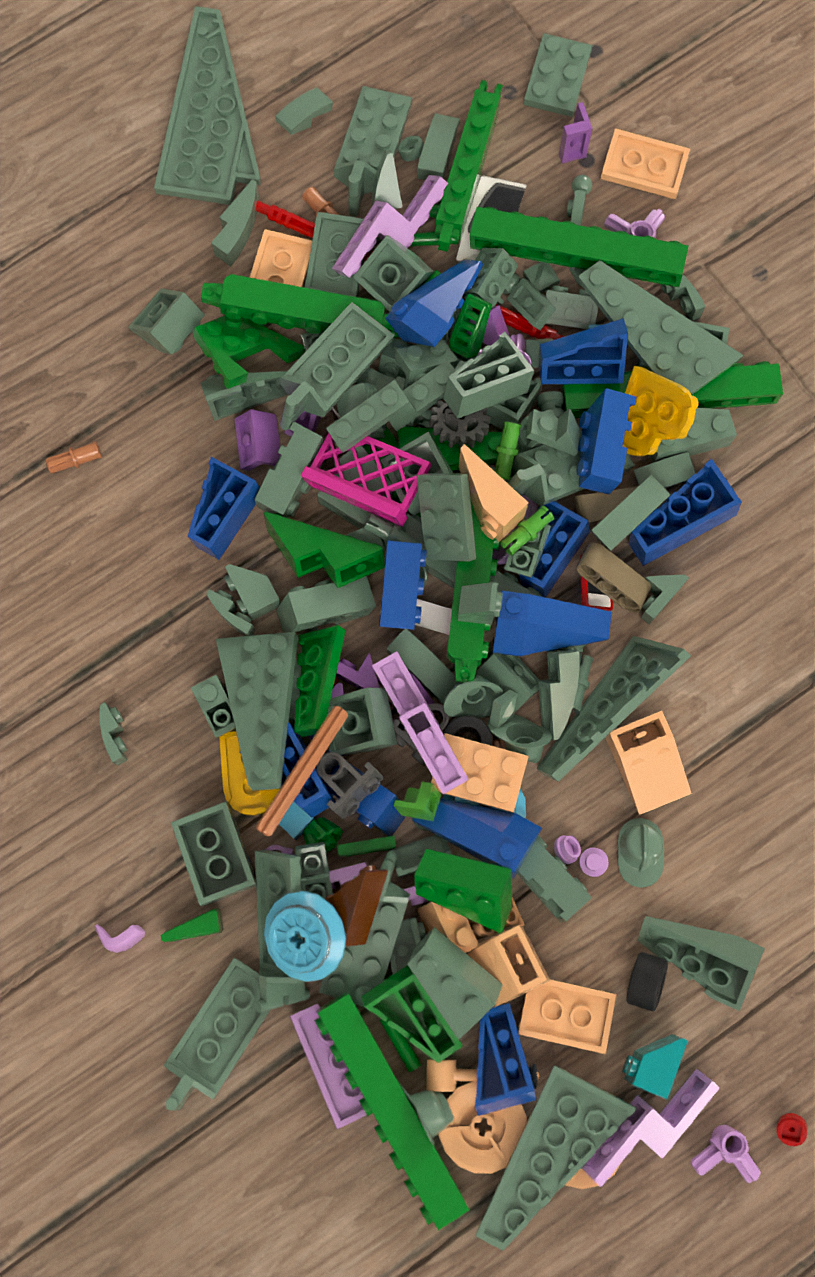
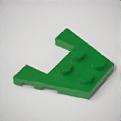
[193,316,306,389]

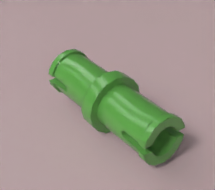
[494,421,522,480]
[500,506,554,556]

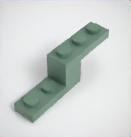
[326,359,456,453]

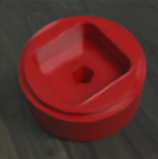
[776,1113,808,1146]

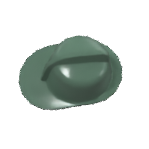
[443,675,503,718]
[488,714,552,763]
[618,818,664,888]
[398,1082,454,1146]

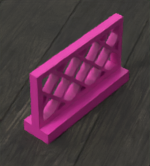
[301,433,431,527]

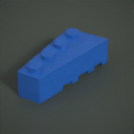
[629,458,742,566]

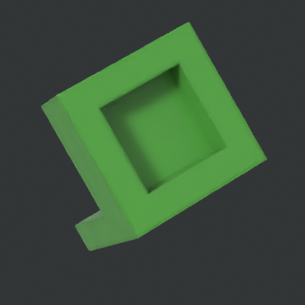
[393,782,441,821]

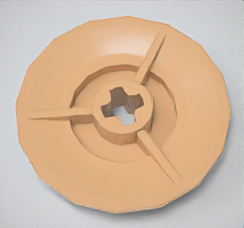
[439,1081,527,1173]

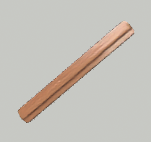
[256,706,348,836]

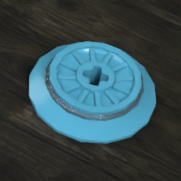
[264,891,346,982]

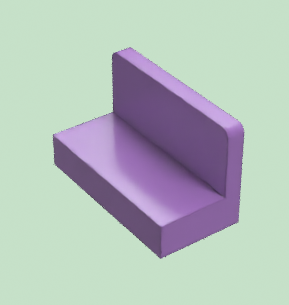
[559,102,592,163]
[234,409,281,471]

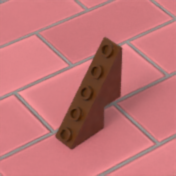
[303,865,388,946]

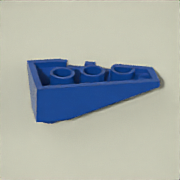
[385,259,483,347]
[493,591,612,657]
[412,798,542,879]

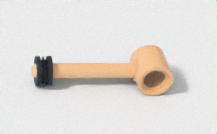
[426,1058,539,1092]

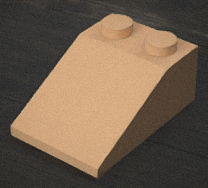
[459,444,528,542]

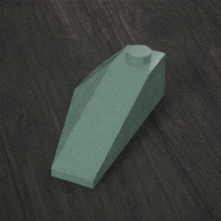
[200,371,288,421]
[637,916,765,1011]

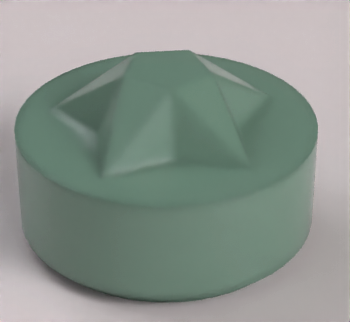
[398,136,424,161]

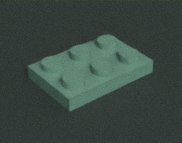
[523,33,593,117]
[305,212,365,297]
[417,473,476,561]

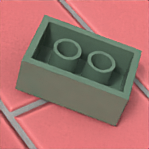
[171,802,256,906]

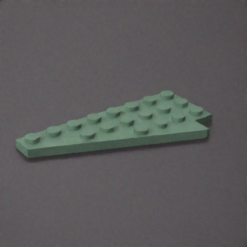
[154,6,261,205]

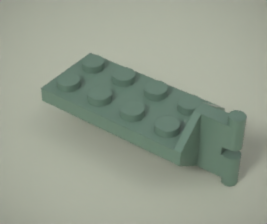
[334,86,412,217]
[280,302,395,430]
[508,430,635,506]
[255,849,310,1013]
[319,851,410,1007]
[164,958,271,1111]

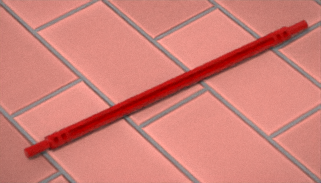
[256,200,564,340]

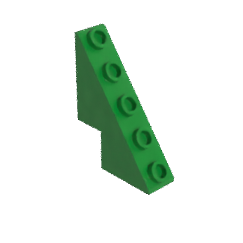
[263,512,385,588]

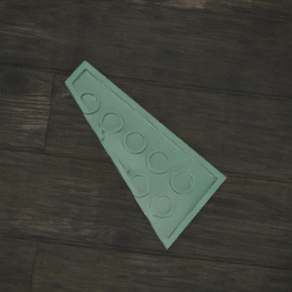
[577,261,744,395]
[216,632,298,791]
[536,636,691,782]
[476,1065,637,1250]

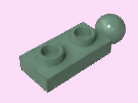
[567,175,592,226]
[507,273,557,330]

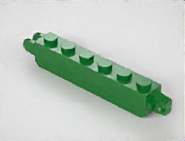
[435,80,503,252]
[201,274,399,338]
[447,499,499,684]

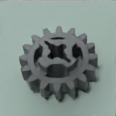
[430,400,490,448]

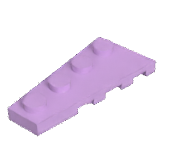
[290,1004,366,1129]

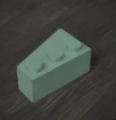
[254,421,327,518]

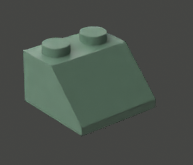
[353,235,434,312]
[128,288,205,355]
[381,432,453,516]
[327,687,397,756]

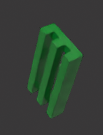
[337,836,396,858]

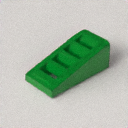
[448,294,492,358]
[161,908,223,942]

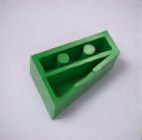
[414,849,512,934]
[361,965,463,1063]

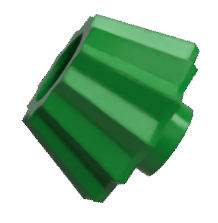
[303,817,343,853]

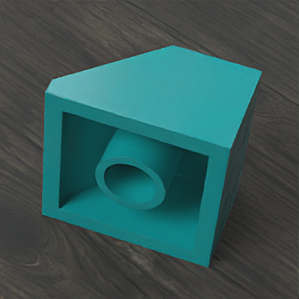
[622,1034,688,1099]

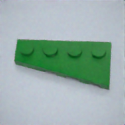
[398,427,502,470]
[295,625,346,737]

